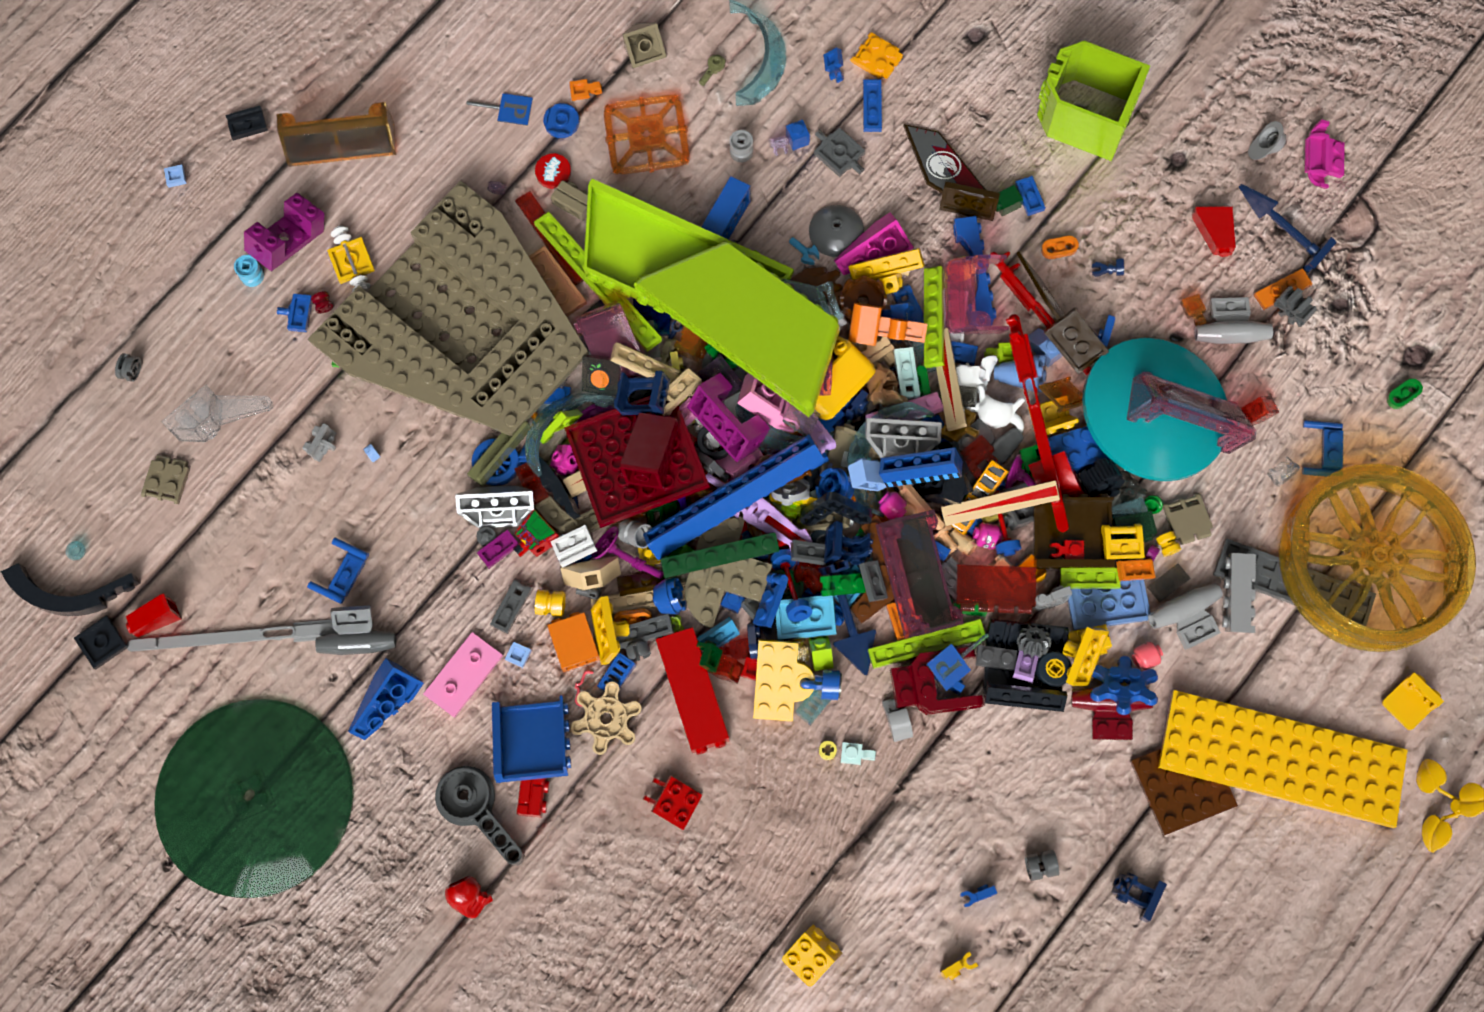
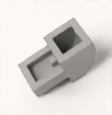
[882,698,913,742]

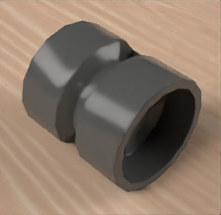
[1025,849,1060,881]

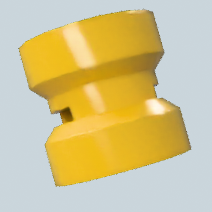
[1156,531,1181,557]

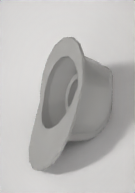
[1248,121,1287,160]

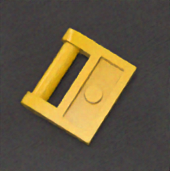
[1101,524,1145,560]

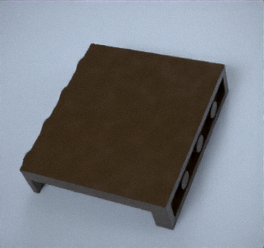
[1033,494,1115,569]

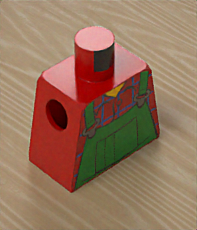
[513,510,559,557]

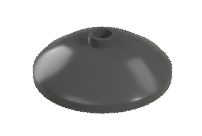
[809,205,864,257]

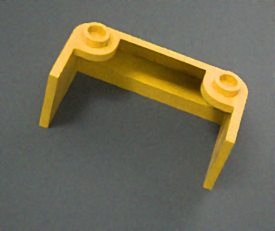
[813,336,876,420]

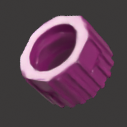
[1144,545,1160,561]

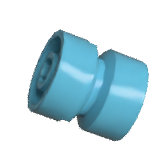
[234,255,264,287]

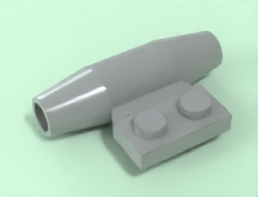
[1194,297,1273,344]
[1148,583,1223,650]

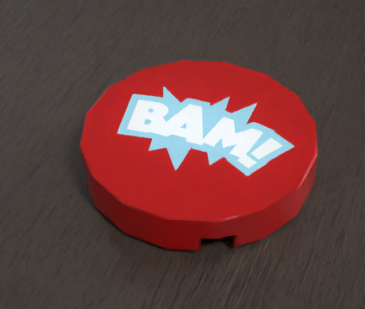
[535,153,571,189]

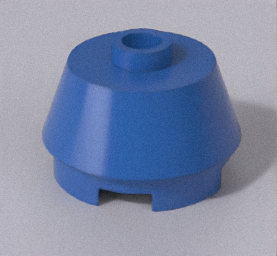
[816,468,855,499]
[653,577,687,615]

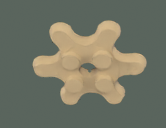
[570,682,642,755]

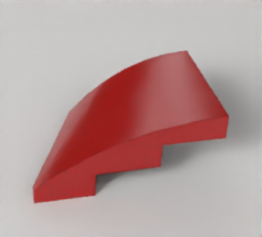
[1028,451,1085,497]

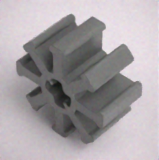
[1274,286,1317,327]

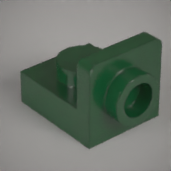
[696,640,723,673]

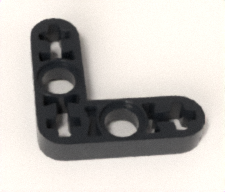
[800,492,872,526]

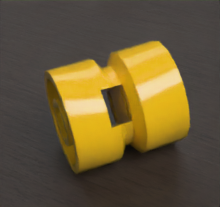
[535,589,566,617]

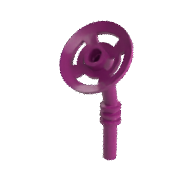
[1005,454,1036,490]
[592,527,664,579]

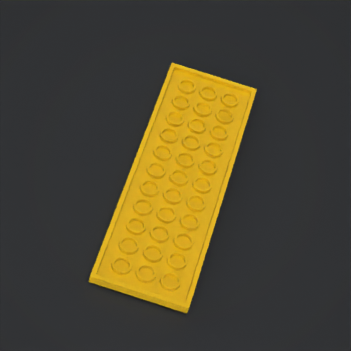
[1158,690,1408,828]

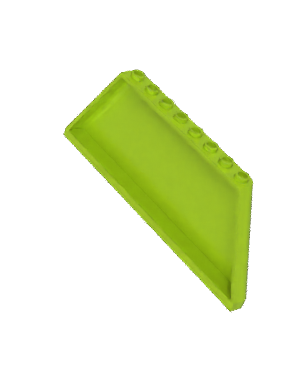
[584,178,794,320]
[634,242,839,417]

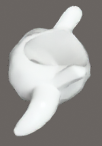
[964,385,1025,433]

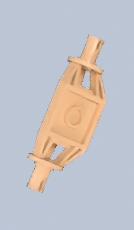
[884,484,959,554]

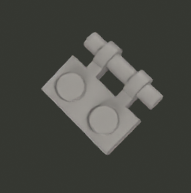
[1033,586,1072,611]

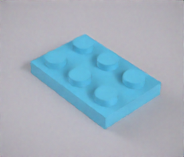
[776,596,837,641]

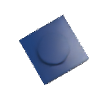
[786,120,810,151]

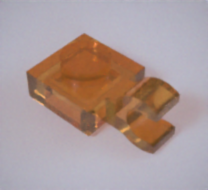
[1180,294,1207,326]

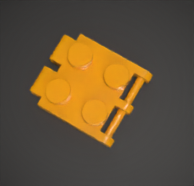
[850,32,903,79]

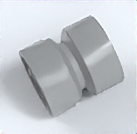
[729,130,753,163]
[618,518,652,549]

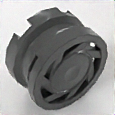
[115,353,141,382]

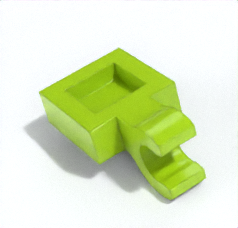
[984,343,1014,363]

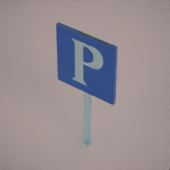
[926,633,989,691]

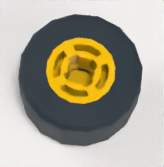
[1034,651,1072,689]

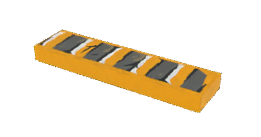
[951,460,1009,535]

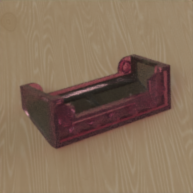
[875,510,964,639]

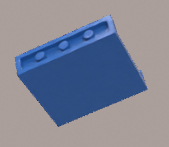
[492,695,571,783]

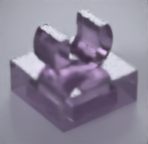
[769,136,789,156]

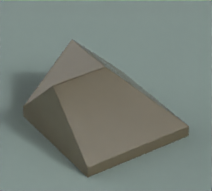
[622,22,667,68]

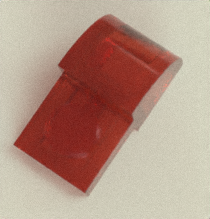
[514,461,549,504]
[793,562,823,594]

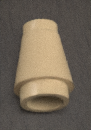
[949,529,977,556]

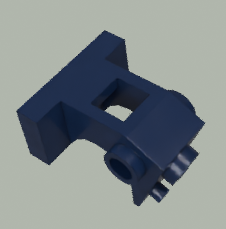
[824,521,873,565]
[1111,872,1167,923]

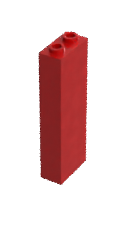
[656,627,730,755]

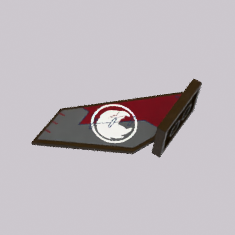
[903,124,1000,221]
[1016,251,1109,374]

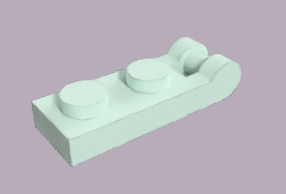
[893,347,920,399]

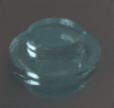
[66,541,86,560]

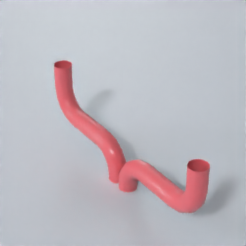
[575,670,594,707]

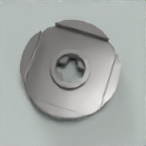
[771,479,810,506]

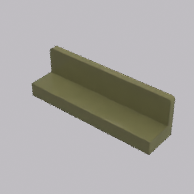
[467,421,531,487]

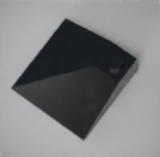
[912,441,965,505]

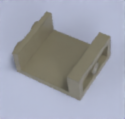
[822,424,869,476]

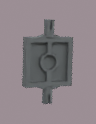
[814,128,865,177]

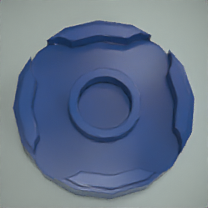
[543,103,579,138]

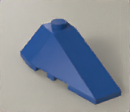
[348,658,424,740]

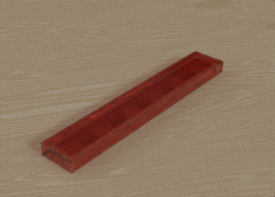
[515,191,584,286]

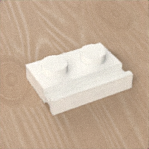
[550,525,597,568]

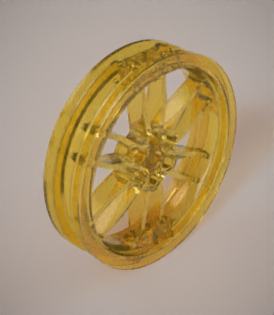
[1279,463,1476,652]

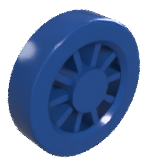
[471,438,520,486]

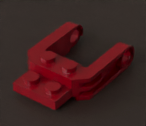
[890,647,985,715]

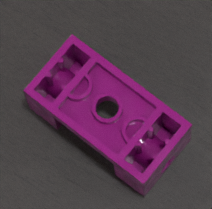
[244,193,324,272]
[687,373,770,463]

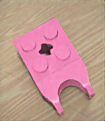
[737,373,800,433]

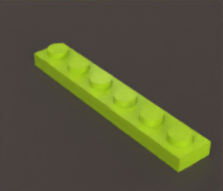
[924,266,944,368]
[868,619,986,669]

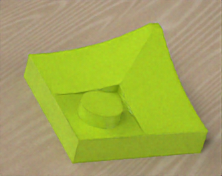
[538,409,583,444]

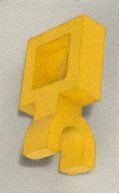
[940,952,978,980]

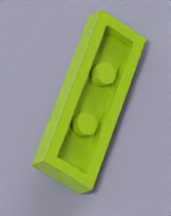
[1060,568,1121,589]

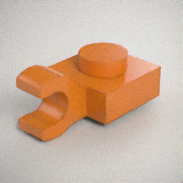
[569,79,602,101]

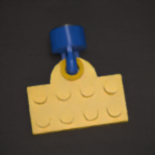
[753,639,842,721]

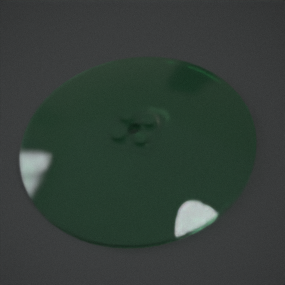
[154,699,354,899]

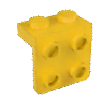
[1028,396,1079,435]
[1382,672,1444,730]
[782,924,842,987]

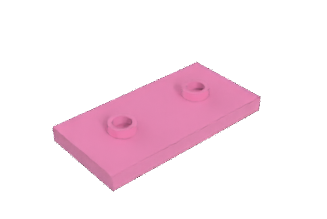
[423,632,503,718]

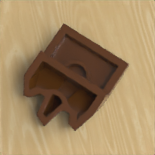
[790,267,843,305]

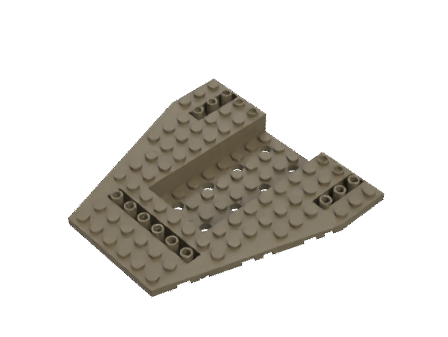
[308,181,589,436]

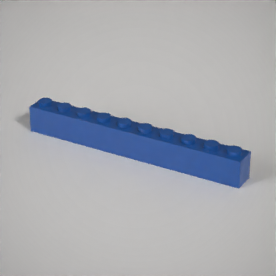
[643,434,825,560]

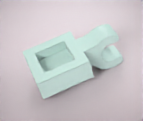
[841,742,876,765]

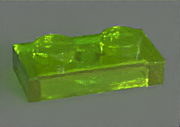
[781,504,802,519]

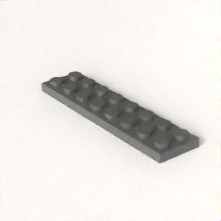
[1213,539,1376,631]

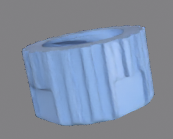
[363,444,380,462]

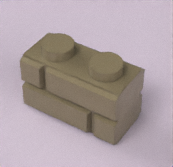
[551,181,588,221]

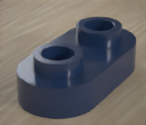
[747,623,761,659]

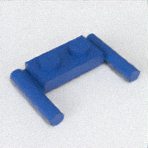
[1302,420,1343,478]
[307,537,369,604]

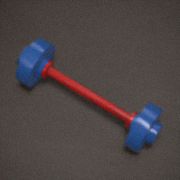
[993,480,1022,557]
[770,549,812,622]

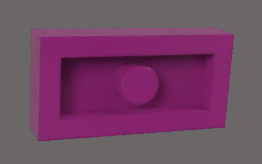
[477,529,519,569]

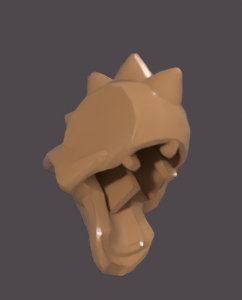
[862,363,909,407]

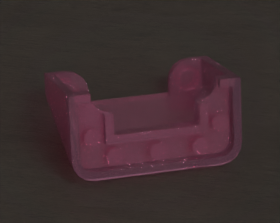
[573,300,641,387]

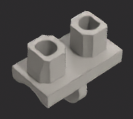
[303,423,337,462]

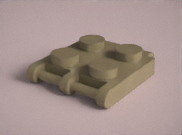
[141,455,190,504]
[1163,493,1213,545]

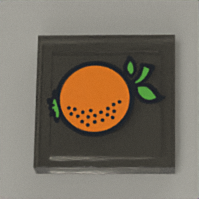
[582,354,621,396]

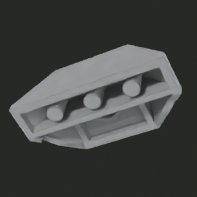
[865,418,942,458]
[455,485,534,528]

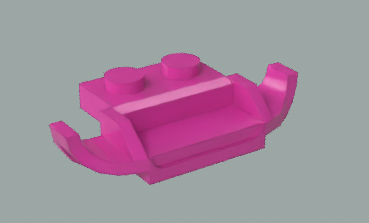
[1305,119,1345,189]

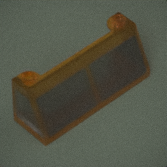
[276,102,397,167]

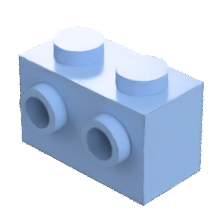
[848,458,886,491]

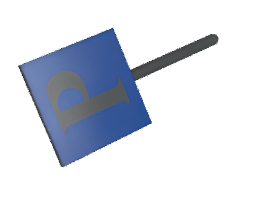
[466,93,533,126]

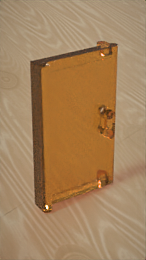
[1038,376,1083,413]

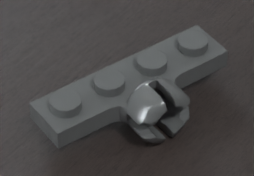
[595,614,674,661]

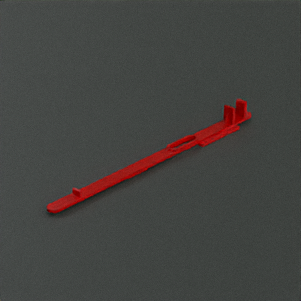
[990,251,1091,376]
[1005,314,1069,532]

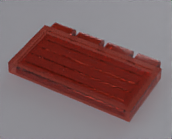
[956,564,1036,614]

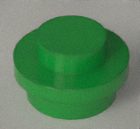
[1144,495,1163,514]

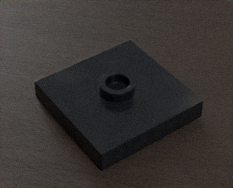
[74,615,128,670]

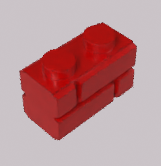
[517,778,550,818]

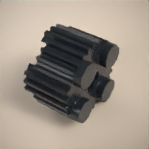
[1079,458,1125,497]

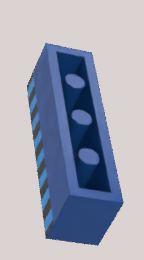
[879,448,963,487]

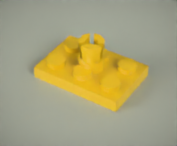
[591,596,629,665]
[1063,627,1109,686]

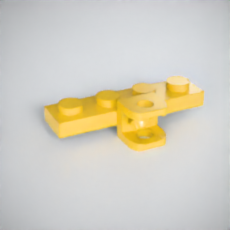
[849,248,925,294]

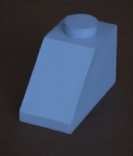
[1028,328,1063,367]

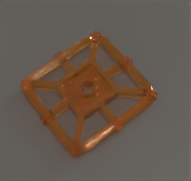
[604,94,690,175]

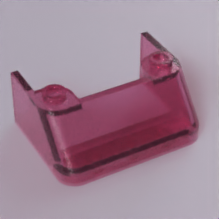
[944,255,1009,334]

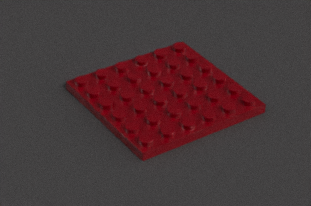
[564,396,710,528]

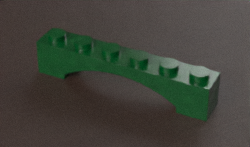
[660,532,779,578]

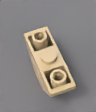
[560,556,621,590]

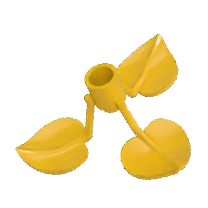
[1416,759,1484,853]

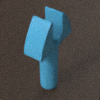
[789,237,819,265]

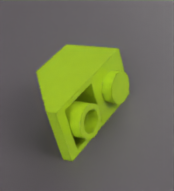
[808,635,834,671]

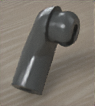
[576,587,602,599]

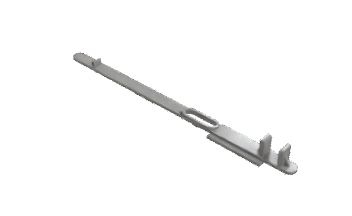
[127,620,337,652]

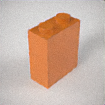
[547,612,600,672]

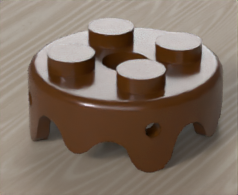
[840,275,887,320]

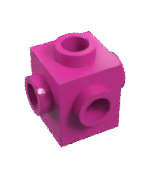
[550,445,578,476]

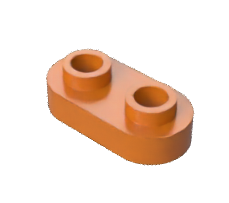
[1041,236,1079,259]
[614,608,652,625]

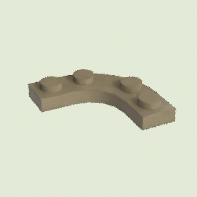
[535,496,600,534]

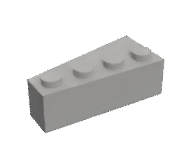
[1222,553,1256,633]

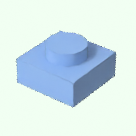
[164,165,187,188]
[505,642,532,668]

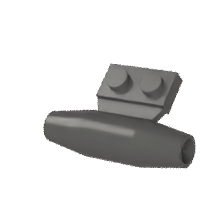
[958,418,1024,488]
[315,605,396,655]

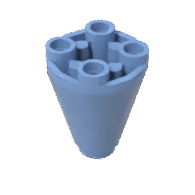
[994,355,1047,392]

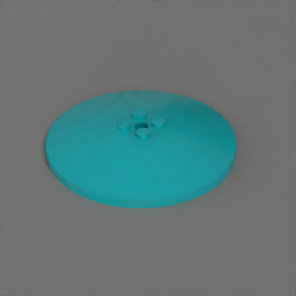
[1082,338,1230,481]

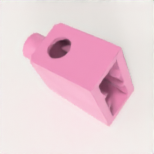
[715,449,763,482]

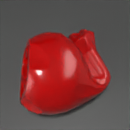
[445,876,493,919]

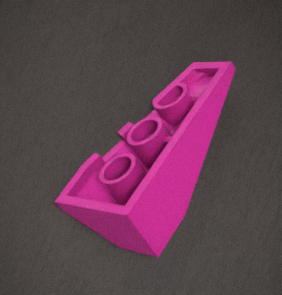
[834,212,914,275]

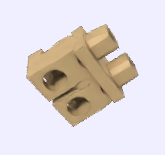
[851,336,895,367]

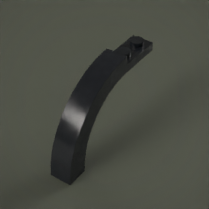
[1,563,140,616]

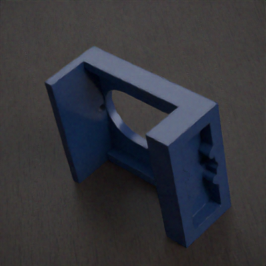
[614,371,670,415]

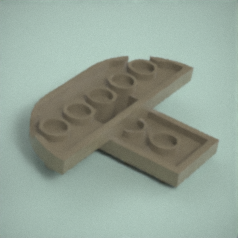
[685,517,773,629]

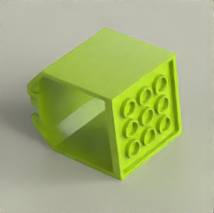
[1037,41,1150,161]

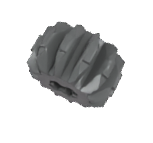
[1017,625,1051,658]

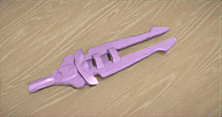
[706,473,812,551]

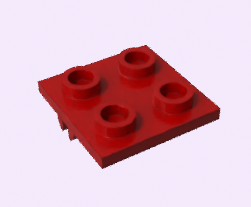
[643,776,702,830]

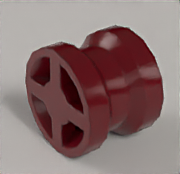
[311,291,334,314]

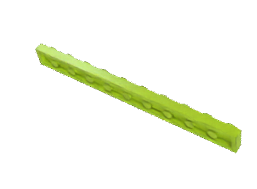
[534,212,662,352]

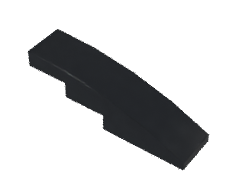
[532,452,581,520]

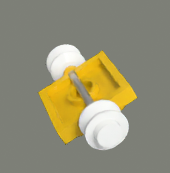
[327,226,375,291]

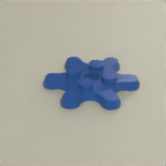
[1090,656,1158,715]

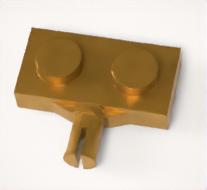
[941,408,979,442]

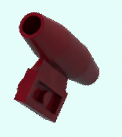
[1071,688,1153,740]

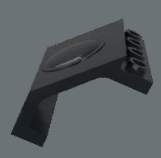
[983,619,1069,712]

